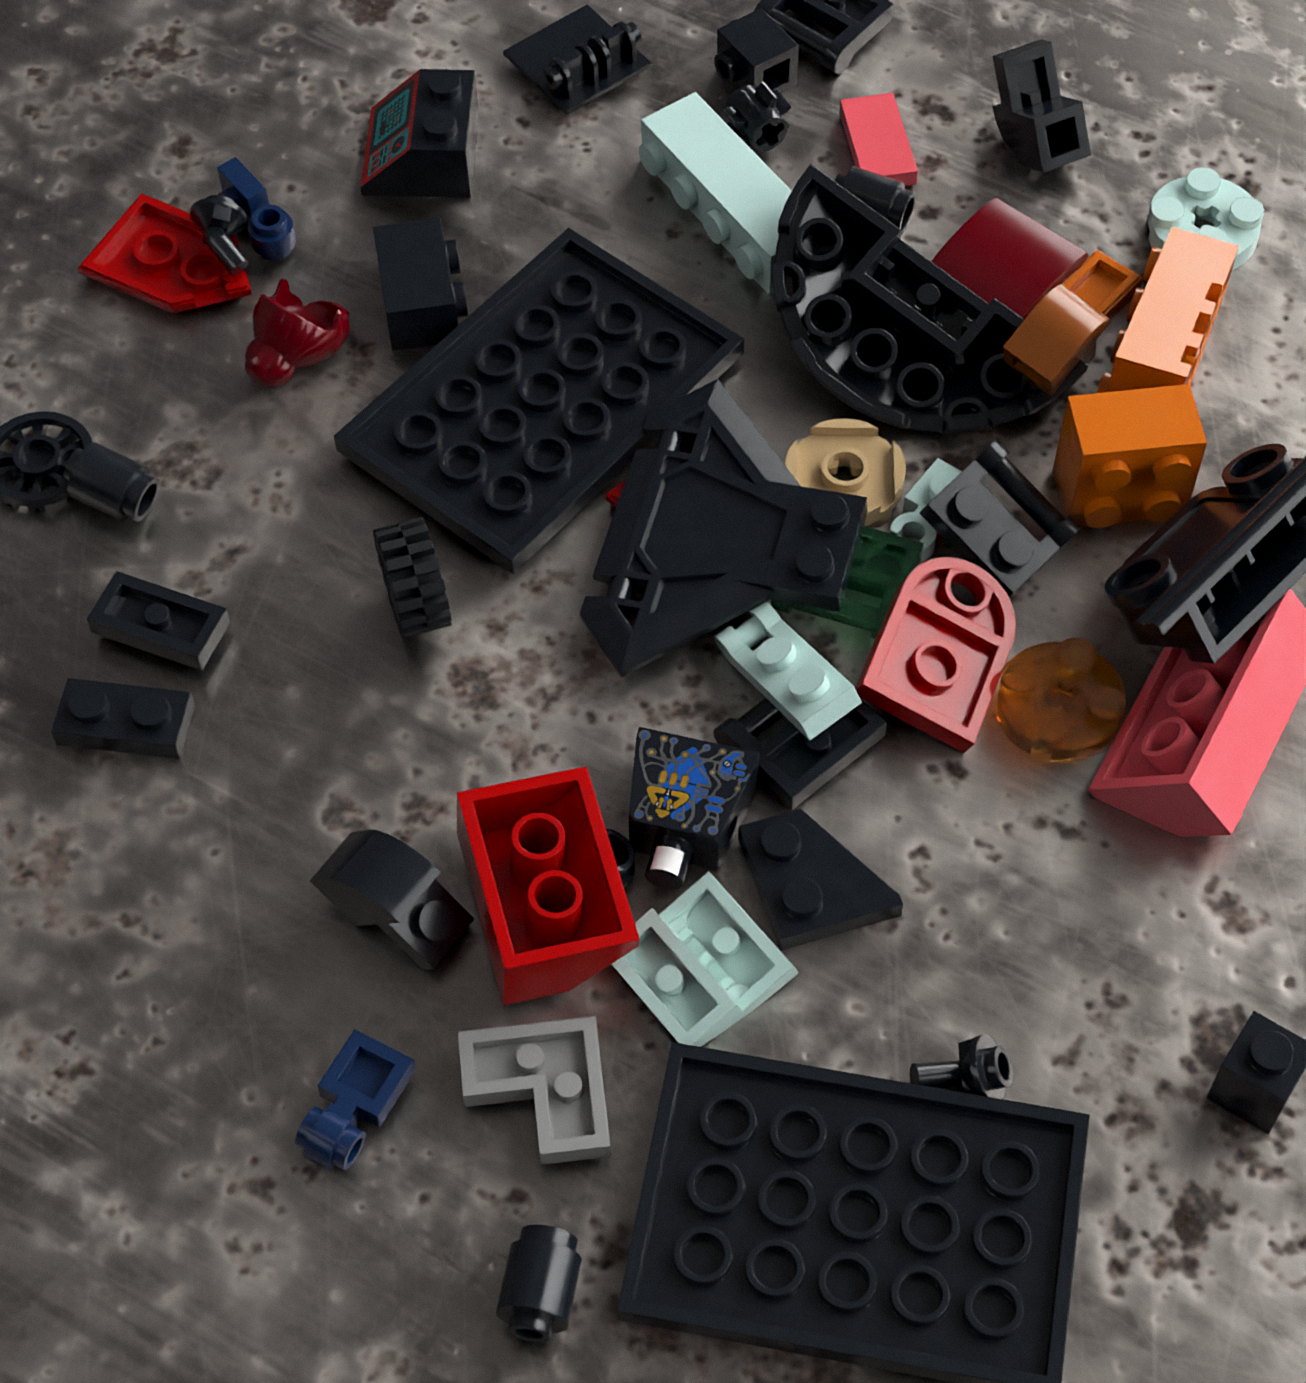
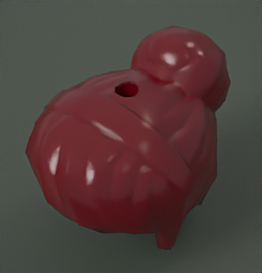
[245,278,350,388]

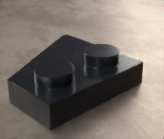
[738,809,903,951]

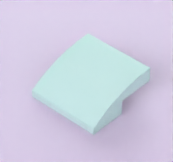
[612,871,799,1047]

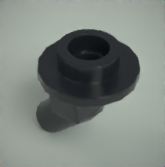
[190,195,249,276]
[909,1034,1013,1099]

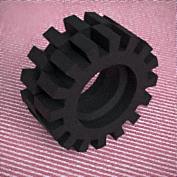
[373,517,452,638]

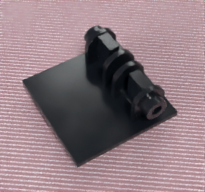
[503,4,652,115]

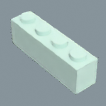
[639,92,792,295]

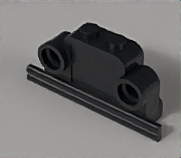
[1104,444,1306,664]

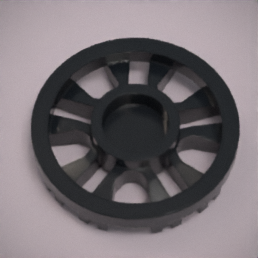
[0,411,93,512]

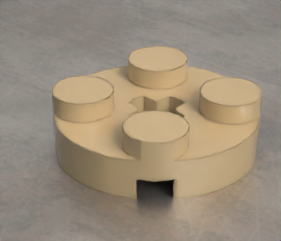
[785,418,906,527]

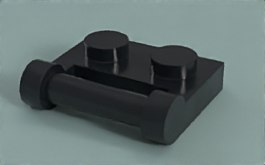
[754,0,894,74]
[919,439,1082,597]
[713,698,887,810]

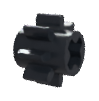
[722,82,791,152]

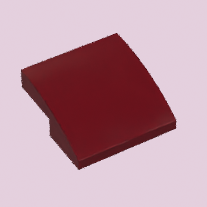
[931,197,1088,319]

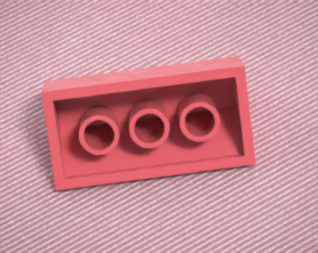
[1088,589,1306,837]

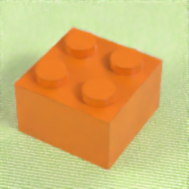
[1053,384,1207,528]

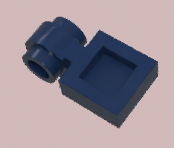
[217,157,296,261]
[295,1029,416,1170]

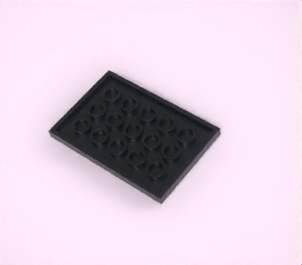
[334,228,745,575]
[617,1042,1090,1383]

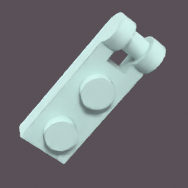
[714,601,862,740]

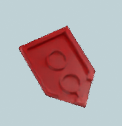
[78,193,252,313]

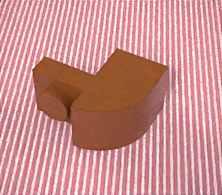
[1003,284,1111,396]

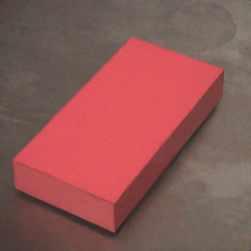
[839,93,918,186]

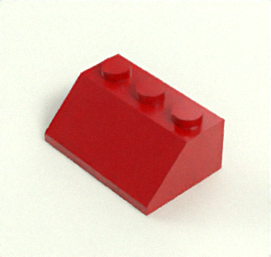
[457,766,640,1006]

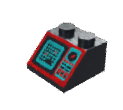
[360,69,479,198]

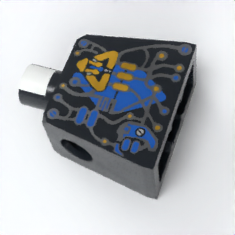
[628,727,760,890]

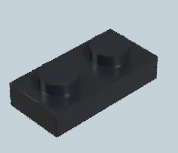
[87,571,231,671]
[51,678,195,759]

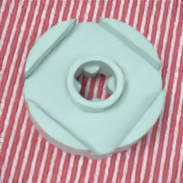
[1147,167,1264,270]

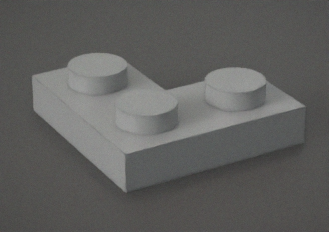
[458,1016,611,1165]

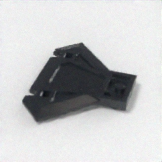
[579,379,868,678]

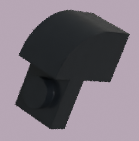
[992,39,1091,173]
[310,829,475,970]

